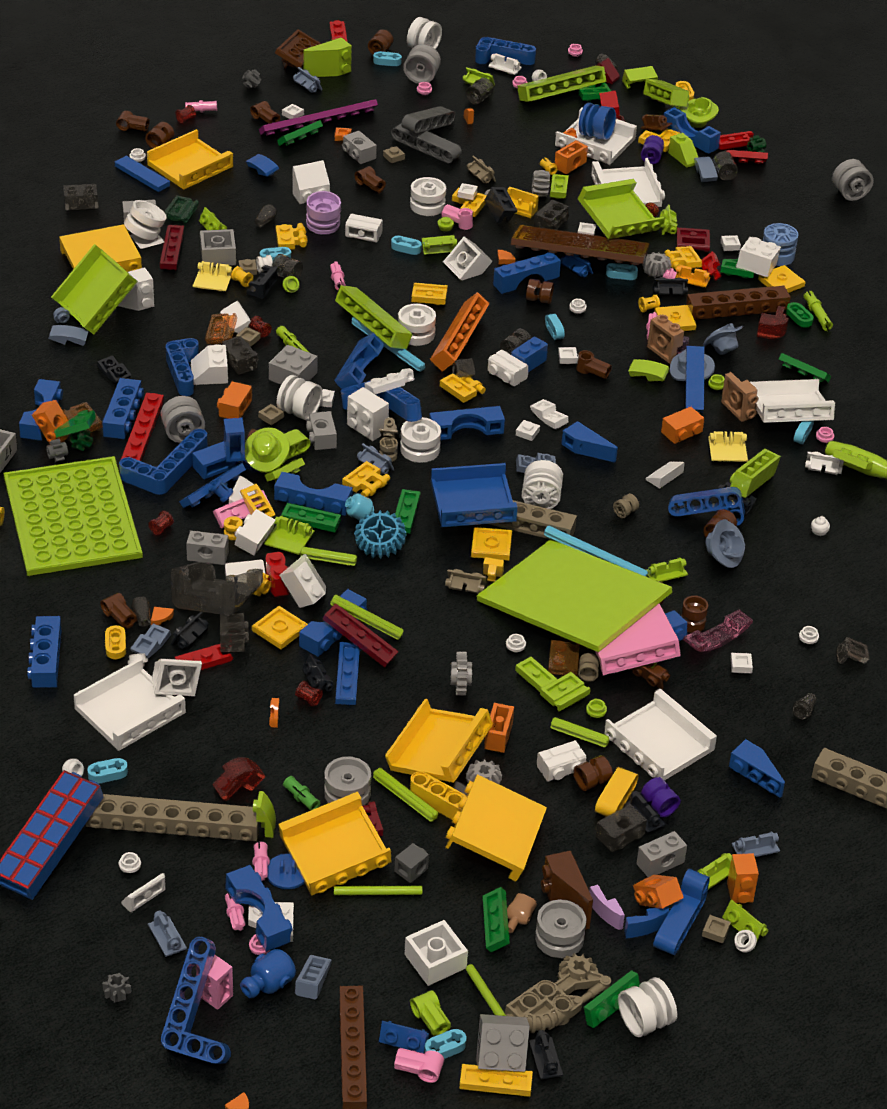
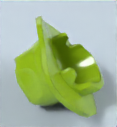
[679,97,719,128]
[245,428,290,473]

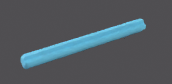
[352,317,425,372]
[544,526,648,577]

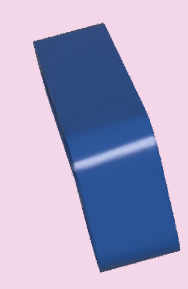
[475,37,536,65]
[166,338,199,396]
[668,487,745,526]
[653,869,710,955]

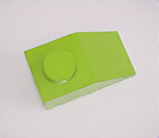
[668,133,698,168]

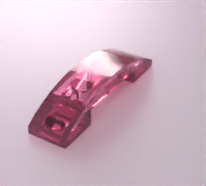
[683,610,753,652]

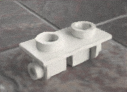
[488,53,522,75]
[805,452,844,475]

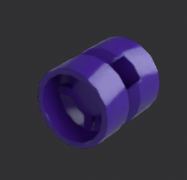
[641,135,664,164]
[641,777,681,817]

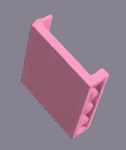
[595,604,681,675]

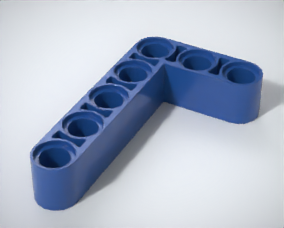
[341,381,422,422]
[119,429,208,494]
[161,937,231,1064]

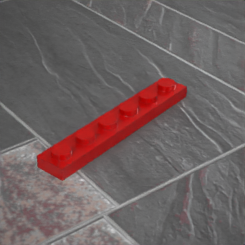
[121,393,164,461]

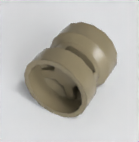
[379,437,398,462]
[613,493,639,518]
[578,653,600,681]

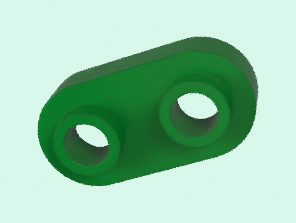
[786,302,814,328]

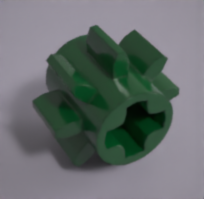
[747,135,766,153]
[70,429,93,451]

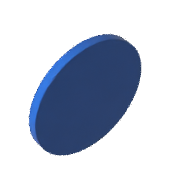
[267,854,305,889]

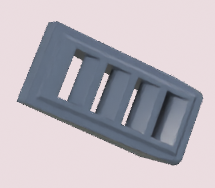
[295,955,331,999]

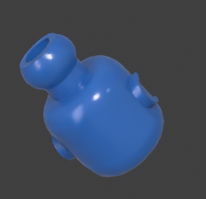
[240,949,296,998]

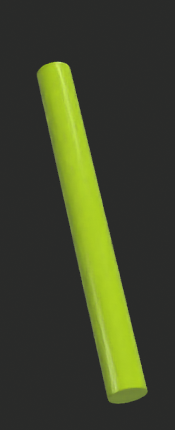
[334,886,422,895]
[466,964,506,1016]

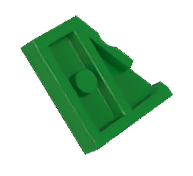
[579,82,611,101]
[720,259,754,279]
[54,410,96,438]

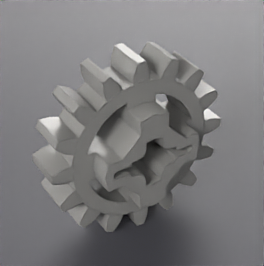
[451,652,472,696]

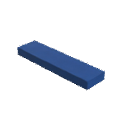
[115,156,170,192]
[685,346,704,413]
[335,642,360,705]

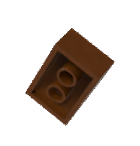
[541,850,593,930]

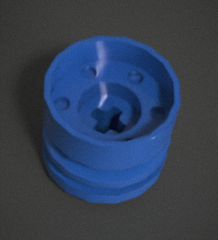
[579,103,616,140]

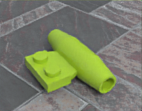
[825,441,887,479]

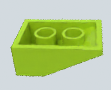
[303,38,352,77]

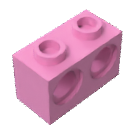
[196,955,233,1010]

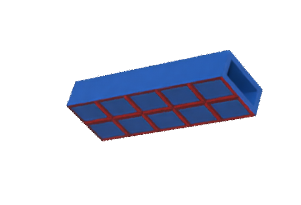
[0,770,104,900]

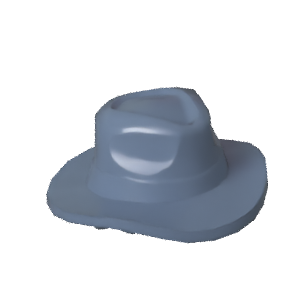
[703,323,743,355]
[670,349,715,381]
[705,519,745,568]

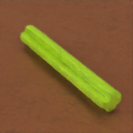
[330,595,403,639]
[373,768,438,822]

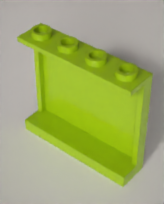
[578,179,664,239]
[51,244,138,334]

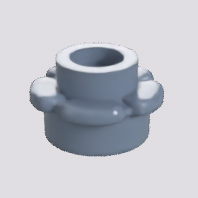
[53,307,70,323]

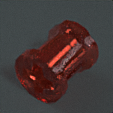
[175,105,196,123]
[249,316,272,337]
[148,511,174,535]
[295,681,322,706]

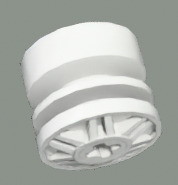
[276,375,323,420]
[522,460,563,509]
[618,977,677,1037]

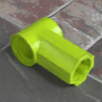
[410,990,451,1036]

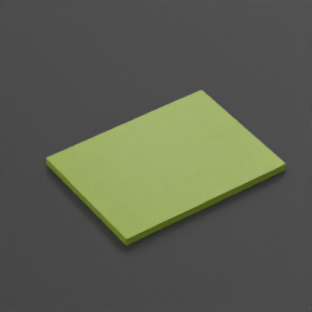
[4,456,143,576]
[477,539,672,652]

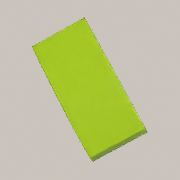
[628,359,669,381]
[253,791,276,838]

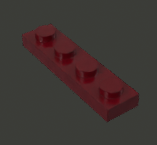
[160,225,184,270]
[323,603,399,667]

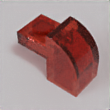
[757,306,789,339]
[212,757,266,801]

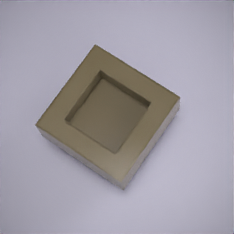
[383,146,405,163]
[239,259,257,275]
[236,327,260,347]
[258,404,284,425]
[702,915,731,943]

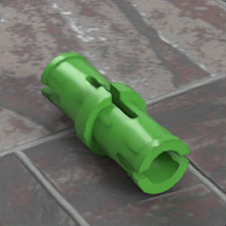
[283,776,320,811]

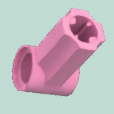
[442,204,473,230]
[394,1048,444,1083]

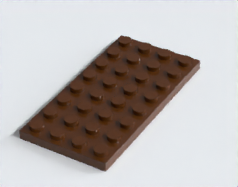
[511,225,649,265]

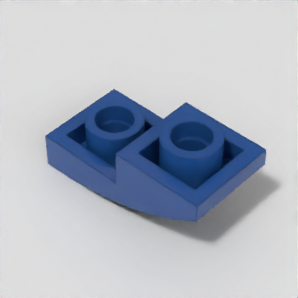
[246,154,279,177]
[624,907,669,938]

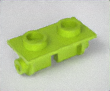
[463,67,495,90]
[660,204,677,235]
[199,207,227,230]
[422,235,457,255]
[647,558,688,582]
[698,853,732,889]
[722,900,768,940]

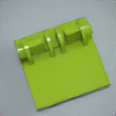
[264,516,315,555]

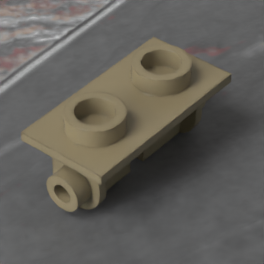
[467,156,496,183]
[379,417,400,438]
[445,569,486,594]

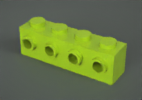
[644,79,690,109]
[730,449,781,498]

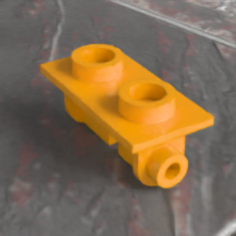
[675,265,710,288]

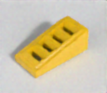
[240,484,276,518]

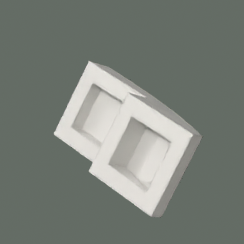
[530,399,568,429]

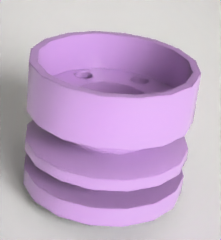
[306,191,341,235]

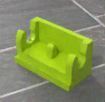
[622,66,658,89]

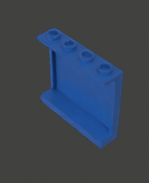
[431,463,517,527]

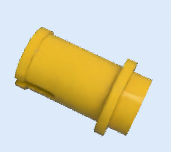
[540,158,557,175]

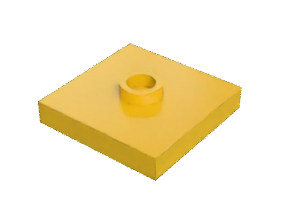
[758,265,805,293]
[654,305,696,331]
[471,527,512,560]
[252,606,308,649]

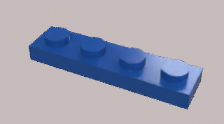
[179,463,246,508]

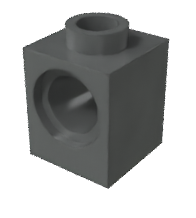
[395,843,429,883]

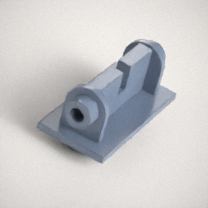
[293,67,322,92]
[357,443,394,474]
[732,831,780,857]
[148,911,187,957]

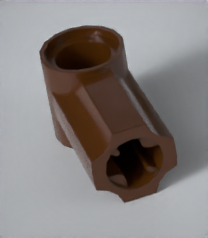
[250,101,280,124]
[116,111,150,132]
[354,166,386,193]
[576,350,612,379]
[100,593,137,629]

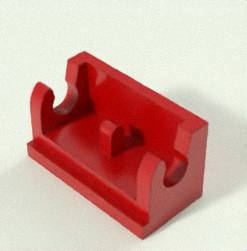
[599,90,621,120]

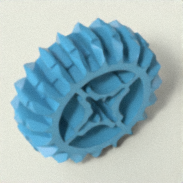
[354,510,406,559]

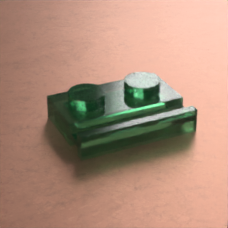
[164,195,199,223]

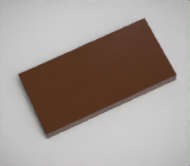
[275,29,321,68]

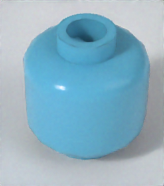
[345,493,374,521]

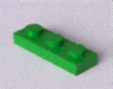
[277,120,323,146]
[779,353,831,383]
[395,489,421,534]
[281,503,341,532]
[483,887,510,952]
[584,970,640,1028]

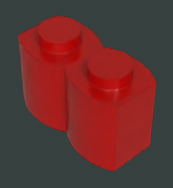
[266,552,289,596]

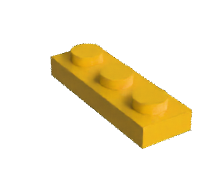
[460,1064,533,1096]

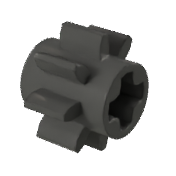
[242,69,261,88]
[46,439,68,462]
[102,973,132,1003]

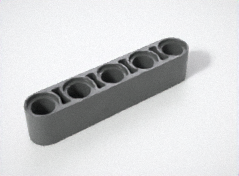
[401,106,455,133]
[391,123,462,163]

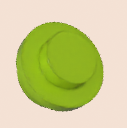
[438,217,454,231]
[283,276,299,293]
[708,374,725,390]
[586,699,607,718]

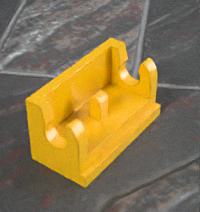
[507,187,539,218]

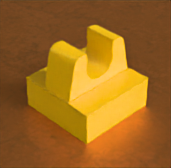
[483,557,504,582]

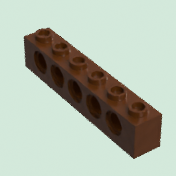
[686,285,791,320]
[339,986,367,1109]

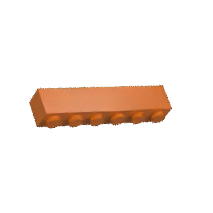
[430,292,489,371]

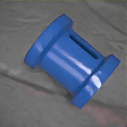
[208,477,233,502]

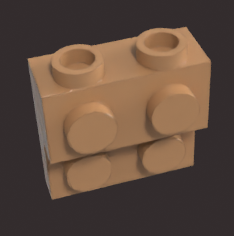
[647,315,684,364]
[721,372,759,422]

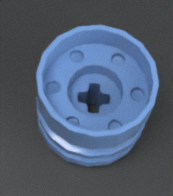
[763,223,798,266]

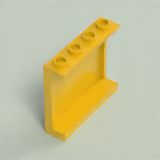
[147,129,233,190]
[59,224,142,272]
[385,699,493,783]
[445,774,547,881]
[279,792,391,895]

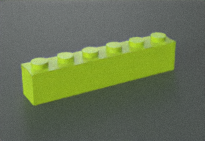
[517,66,606,102]
[335,285,412,349]

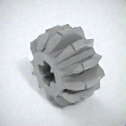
[531,170,550,197]
[643,252,671,278]
[466,759,502,785]

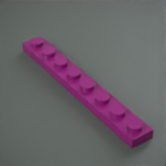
[259,99,378,136]

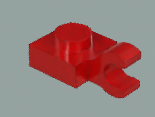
[702,251,721,280]

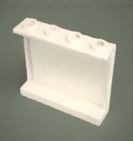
[555,108,637,164]
[591,158,665,208]
[750,379,835,423]
[74,658,186,751]
[604,689,717,780]

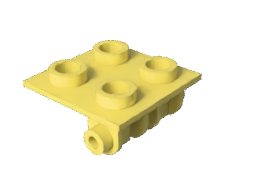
[193,261,232,291]
[708,431,748,462]

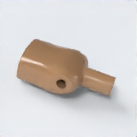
[507,893,537,933]

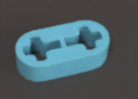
[373,52,402,66]
[391,236,422,255]
[260,247,291,263]
[606,263,638,280]
[545,314,565,340]
[794,421,814,444]
[88,758,128,784]
[425,1029,466,1059]

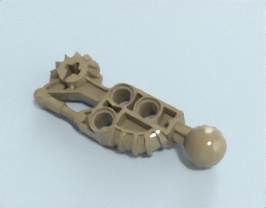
[505,953,611,1033]

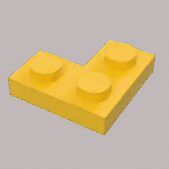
[638,128,680,152]
[452,188,487,217]

